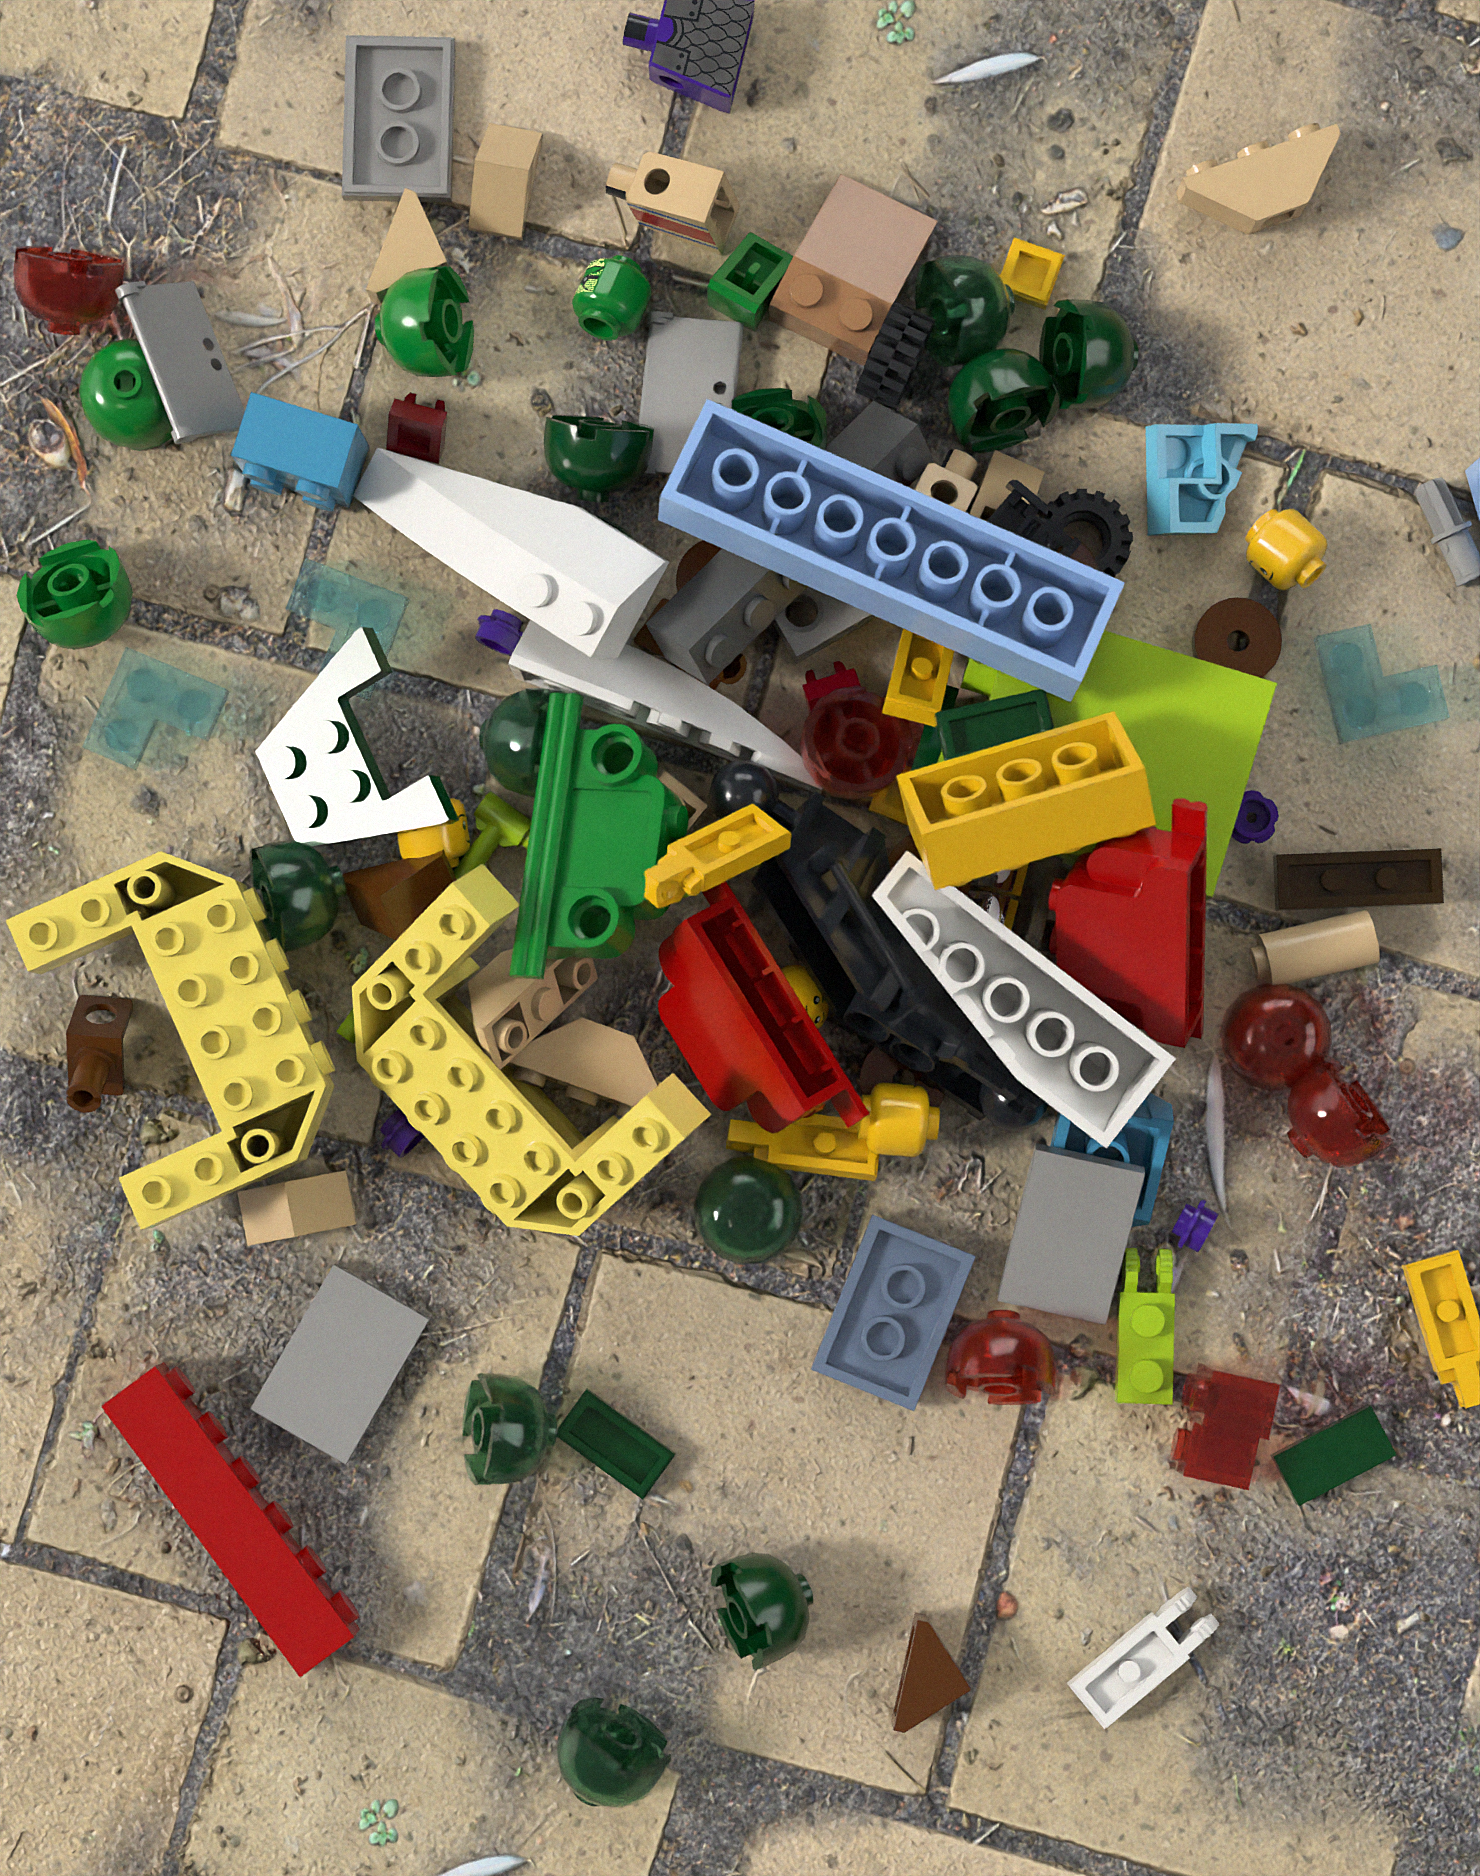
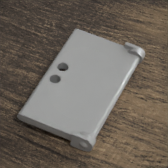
[115,281,245,444]
[639,311,744,478]

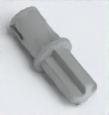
[1415,477,1480,587]

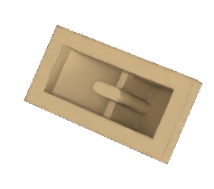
[468,123,543,240]
[366,188,448,306]
[238,1170,357,1246]

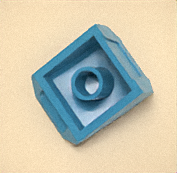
[1050,1093,1174,1227]

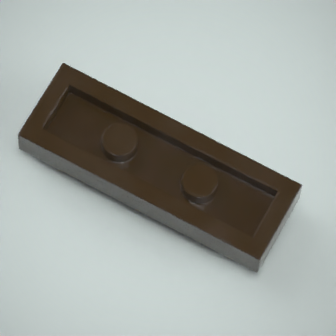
[1273,848,1444,911]

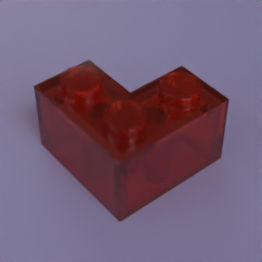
[1170,1363,1280,1490]

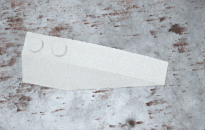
[353,448,669,659]
[508,620,826,794]
[872,851,1176,1148]

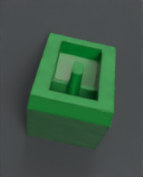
[707,232,793,332]

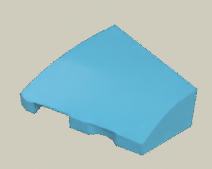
[1145,423,1258,536]

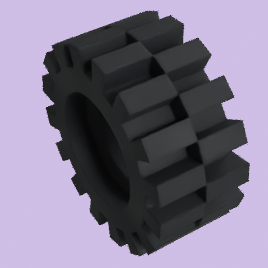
[855,301,936,410]
[1038,489,1133,578]

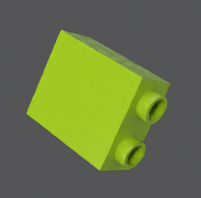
[937,630,1277,900]

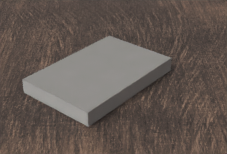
[342,35,456,203]
[998,1143,1145,1325]
[250,1264,431,1464]

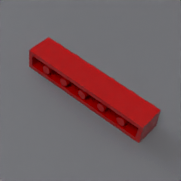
[101,1362,360,1677]

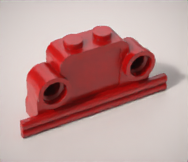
[1049,798,1208,1048]
[658,881,870,1133]

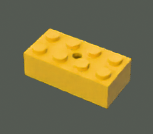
[896,711,1156,890]

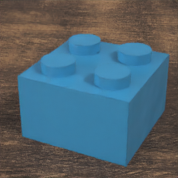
[231,392,369,511]

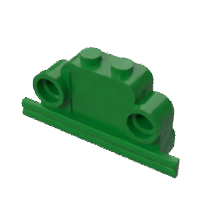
[509,693,688,979]

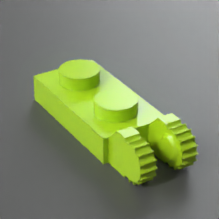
[1115,1248,1175,1405]

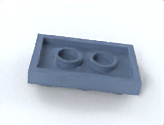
[811,1214,976,1411]

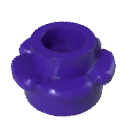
[475,609,524,656]
[1231,790,1279,844]
[380,1108,425,1158]
[1171,1199,1219,1252]

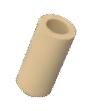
[1249,910,1380,988]

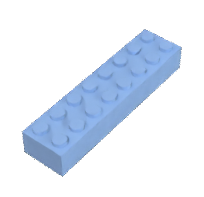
[658,399,1125,702]

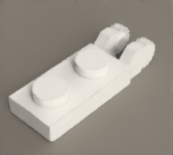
[1067,1587,1219,1729]

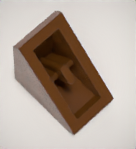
[340,850,457,940]
[891,1612,971,1733]

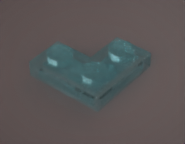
[285,558,410,702]
[1314,624,1450,745]
[82,647,230,771]

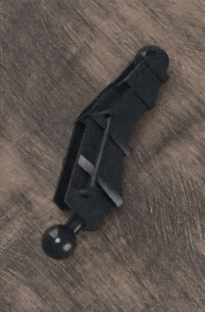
[708,760,1048,1131]

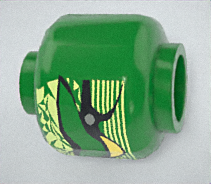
[572,255,652,341]

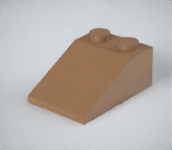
[769,174,938,366]

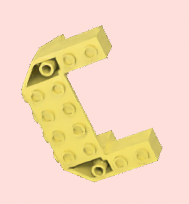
[6,851,335,1230]
[352,864,711,1236]

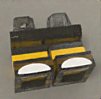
[967,855,1070,952]

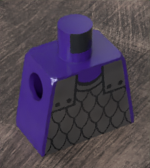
[622,0,755,114]

